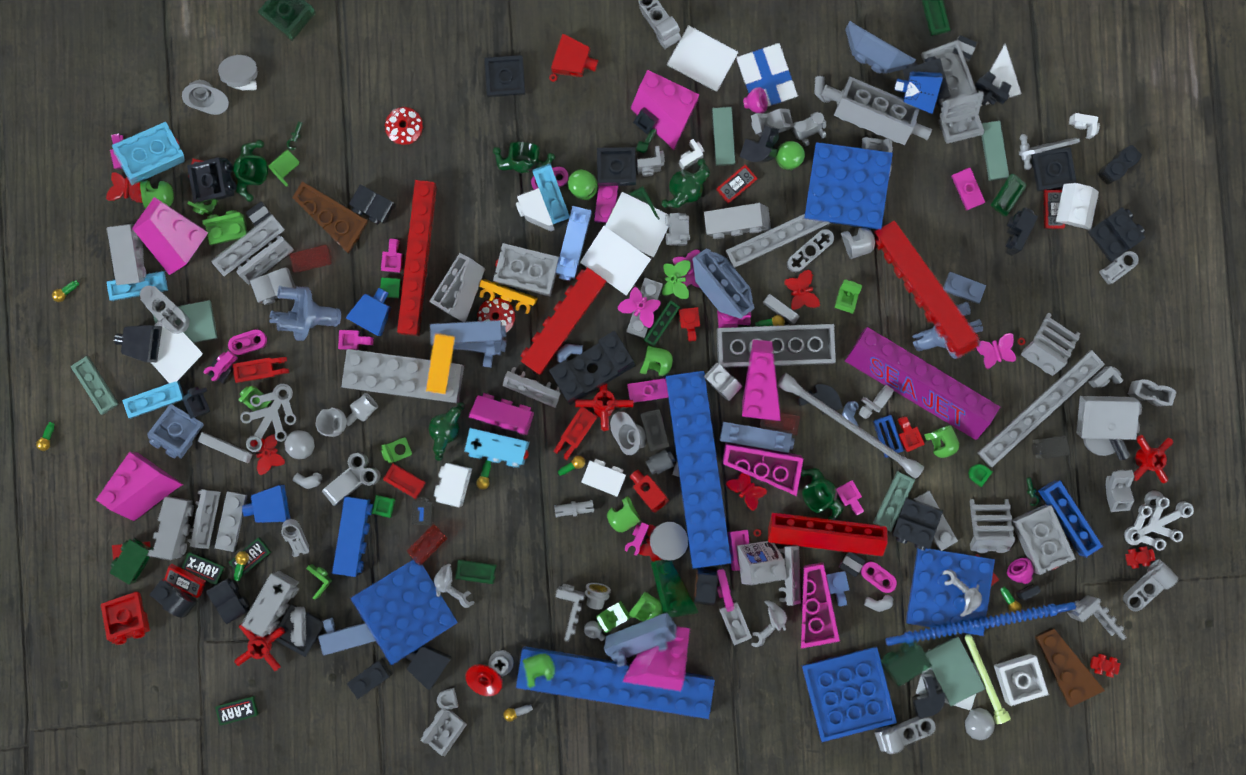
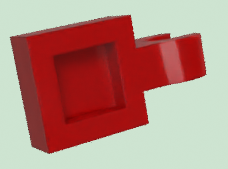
[679,307,700,342]
[897,416,925,452]

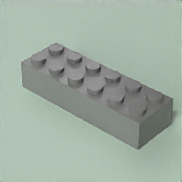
[717,324,836,368]
[341,349,464,403]

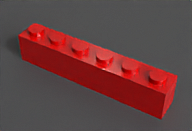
[520,267,606,375]
[768,513,888,556]

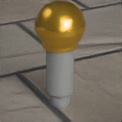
[504,705,533,722]

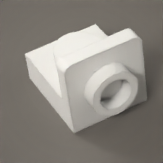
[1069,113,1100,139]
[679,139,704,170]

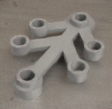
[240,384,296,452]
[1124,496,1194,551]

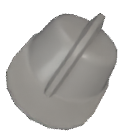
[182,80,229,115]
[610,412,646,455]

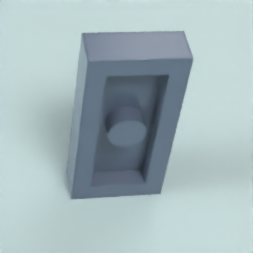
[943,272,986,304]

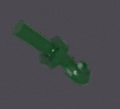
[287,121,303,150]
[1026,477,1040,506]

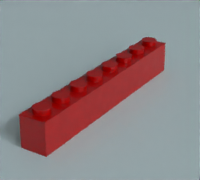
[397,180,437,336]
[875,220,979,357]

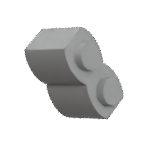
[250,267,296,305]
[1128,380,1176,406]

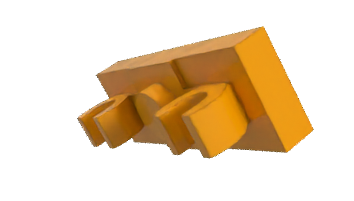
[479,279,538,314]

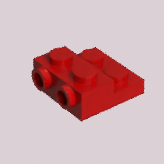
[101,592,150,645]

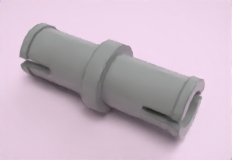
[554,500,594,517]

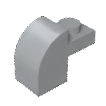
[751,109,793,137]
[704,363,742,401]
[1106,470,1134,512]

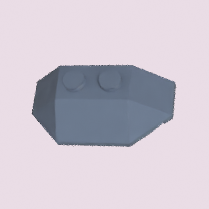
[845,21,916,74]
[693,248,754,319]

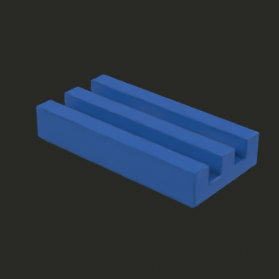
[872,415,904,457]

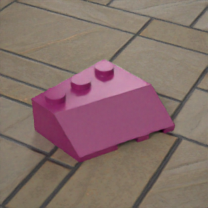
[631,70,699,150]
[132,197,208,275]
[469,393,534,434]
[96,452,183,521]
[623,626,690,691]

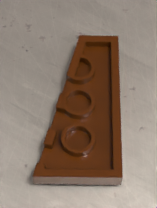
[292,181,369,254]
[1035,628,1105,707]

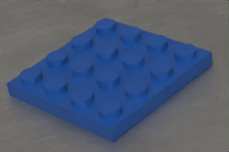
[804,142,893,230]
[906,548,995,636]
[350,557,458,665]
[801,646,897,742]

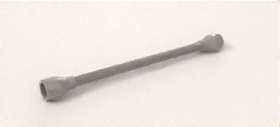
[777,373,924,479]

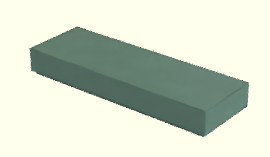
[712,107,735,166]
[981,121,1009,181]
[70,356,119,415]
[873,471,915,532]

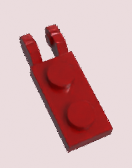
[232,357,289,383]
[554,407,598,460]

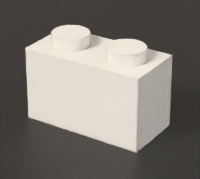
[582,459,626,496]

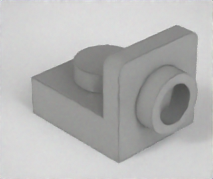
[1088,366,1123,388]

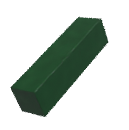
[644,300,680,347]

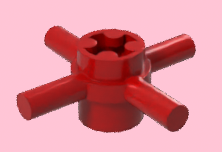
[575,383,633,431]
[1133,435,1174,483]
[234,623,285,671]

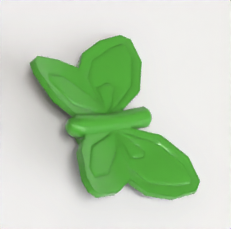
[662,260,691,299]

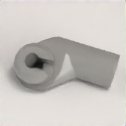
[815,76,832,103]

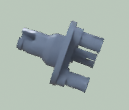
[270,286,341,341]
[912,302,983,359]

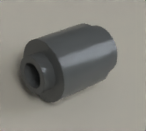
[646,450,675,475]

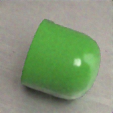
[776,141,805,170]
[568,170,598,200]
[140,181,174,209]
[640,346,673,376]
[924,425,959,458]
[607,496,641,533]
[629,592,663,622]
[523,653,555,688]

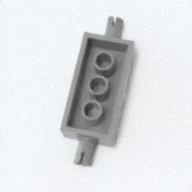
[821,77,932,145]

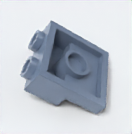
[147,404,203,459]

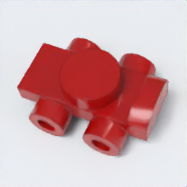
[1125,546,1155,569]
[1090,654,1121,678]

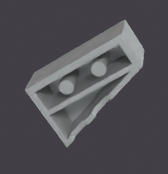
[704,203,771,239]
[107,224,146,285]
[429,253,485,323]
[148,497,194,560]

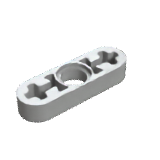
[787,229,834,272]
[198,432,253,463]

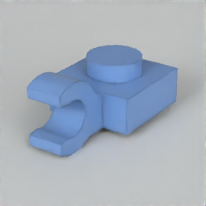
[826,571,849,606]

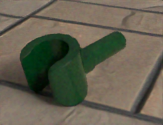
[637,129,656,153]

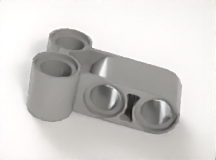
[638,0,681,49]
[322,453,381,506]
[1123,559,1179,611]
[874,717,935,754]

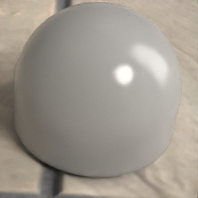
[1144,490,1165,510]

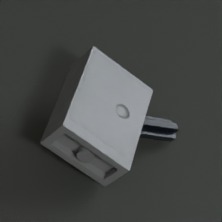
[1076,396,1142,461]

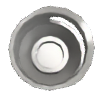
[841,227,875,259]

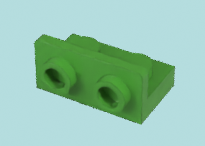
[202,210,248,245]

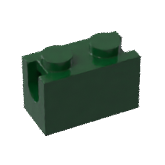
[109,538,154,585]

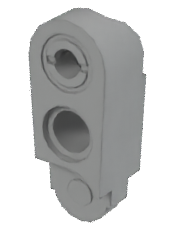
[140,286,190,334]

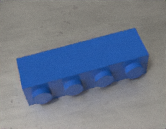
[1038,480,1103,557]
[332,496,373,577]

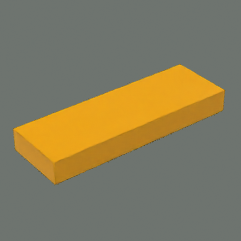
[426,333,455,394]

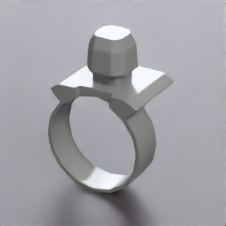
[859,385,894,419]

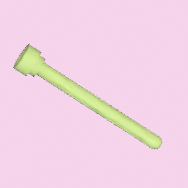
[965,634,1011,724]

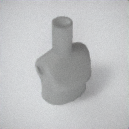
[346,393,378,426]

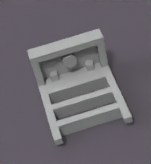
[938,92,984,144]
[1021,313,1080,376]
[970,499,1015,553]
[556,584,585,641]
[1067,595,1126,640]

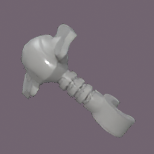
[434,564,474,608]
[943,569,982,616]
[752,601,787,647]

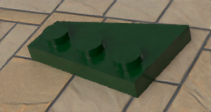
[651,560,699,618]

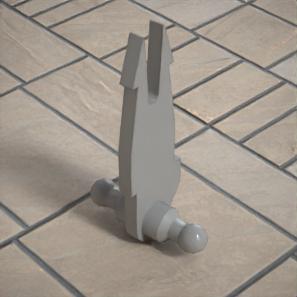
[1019,134,1080,170]

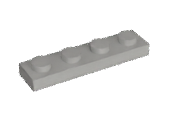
[211,214,285,276]

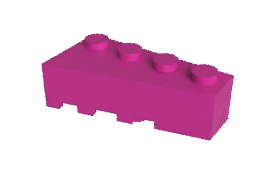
[742,339,780,421]
[722,442,803,496]
[801,562,839,648]

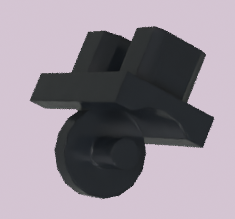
[975,71,1011,106]

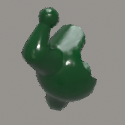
[233,140,268,202]
[493,142,555,173]
[661,158,710,208]
[428,402,465,461]
[800,468,844,520]

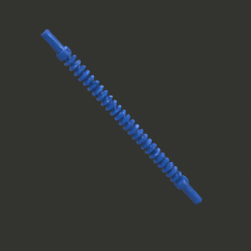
[886,602,1076,646]

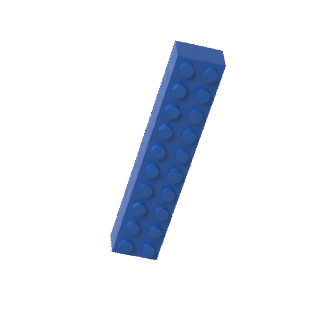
[665,371,731,568]
[516,646,715,719]

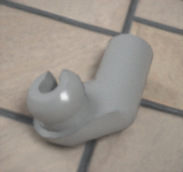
[292,473,322,489]
[864,595,893,612]

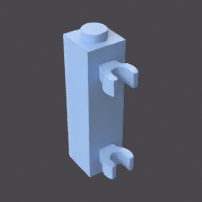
[556,206,592,281]

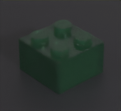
[258,0,316,41]
[881,642,933,687]

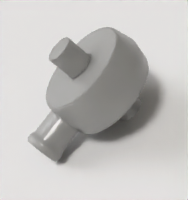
[584,621,605,641]

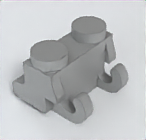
[791,112,827,147]
[665,213,690,246]

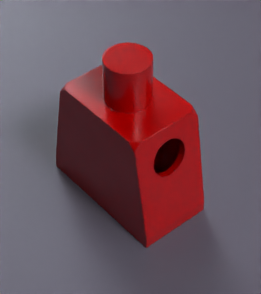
[551,34,599,77]
[630,470,670,513]

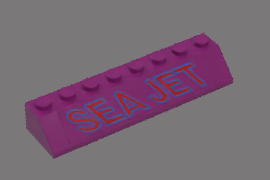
[845,327,1000,440]

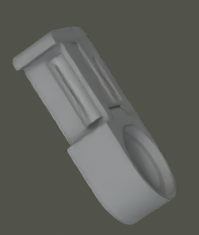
[1099,251,1138,284]
[763,294,800,325]
[281,519,309,557]

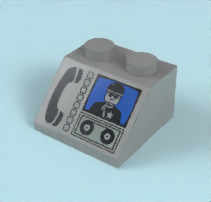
[737,541,786,585]

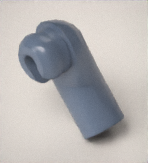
[556,344,583,363]
[842,401,859,426]

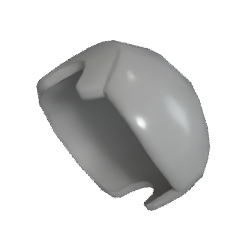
[316,407,347,437]
[284,430,315,459]
[965,708,995,740]

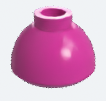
[744,87,768,113]
[1007,558,1034,584]

